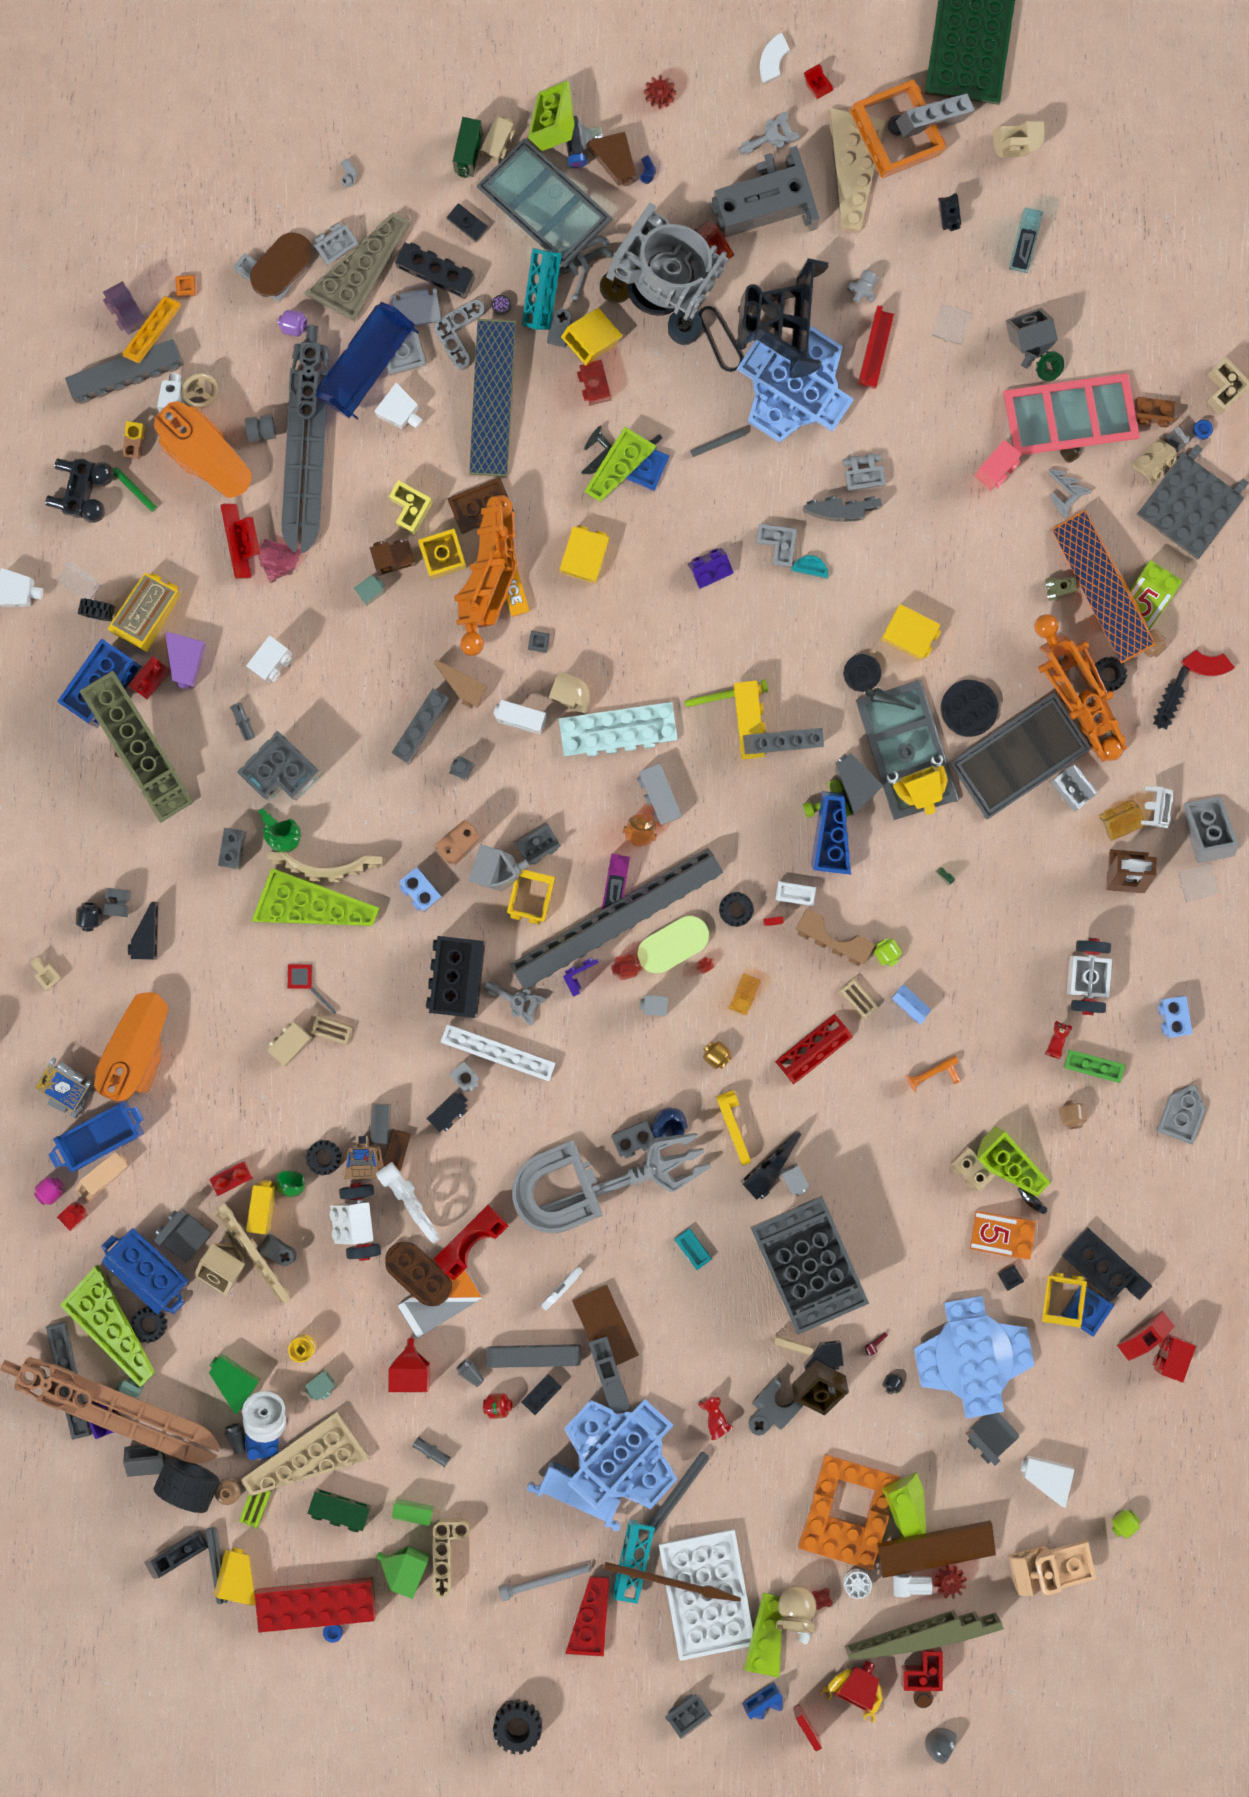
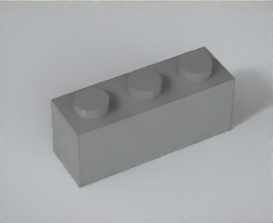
[637,763,682,826]

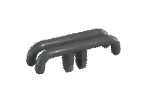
[558,236,614,277]

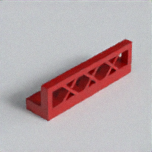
[858,305,894,389]
[775,1014,853,1085]

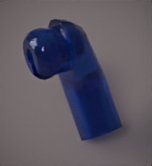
[640,155,656,184]

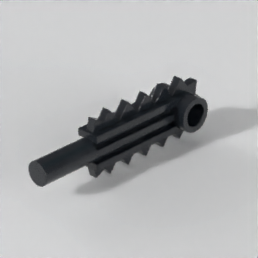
[1153,667,1188,730]

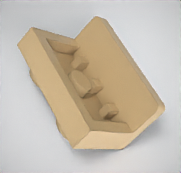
[1132,437,1178,485]

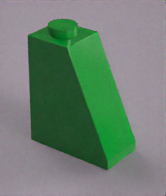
[209,1354,261,1414]

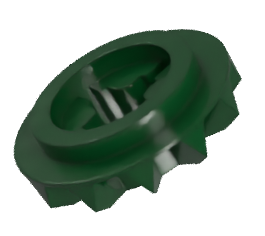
[1035,351,1064,381]

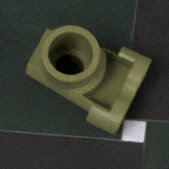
[1045,577,1077,601]

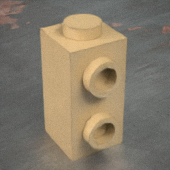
[480,116,516,164]

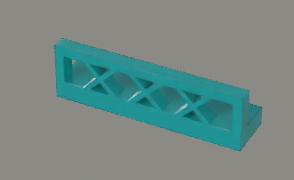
[521,248,562,330]
[612,1519,655,1604]

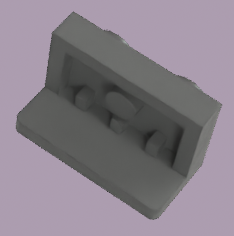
[514,822,561,865]
[665,1694,713,1739]

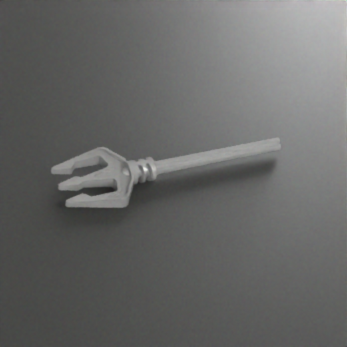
[539,1133,711,1212]

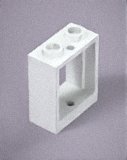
[493,700,547,735]

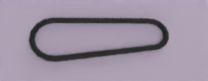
[699,306,743,372]

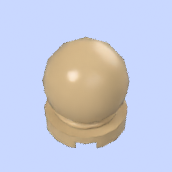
[776,1586,816,1633]

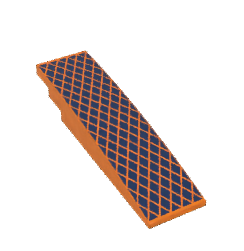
[1052,509,1157,664]

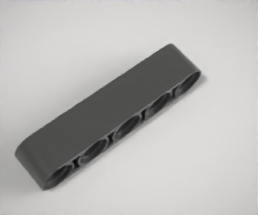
[486,1344,581,1368]

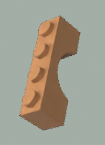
[795,909,875,966]

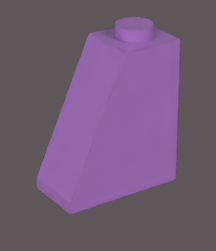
[165,632,206,690]

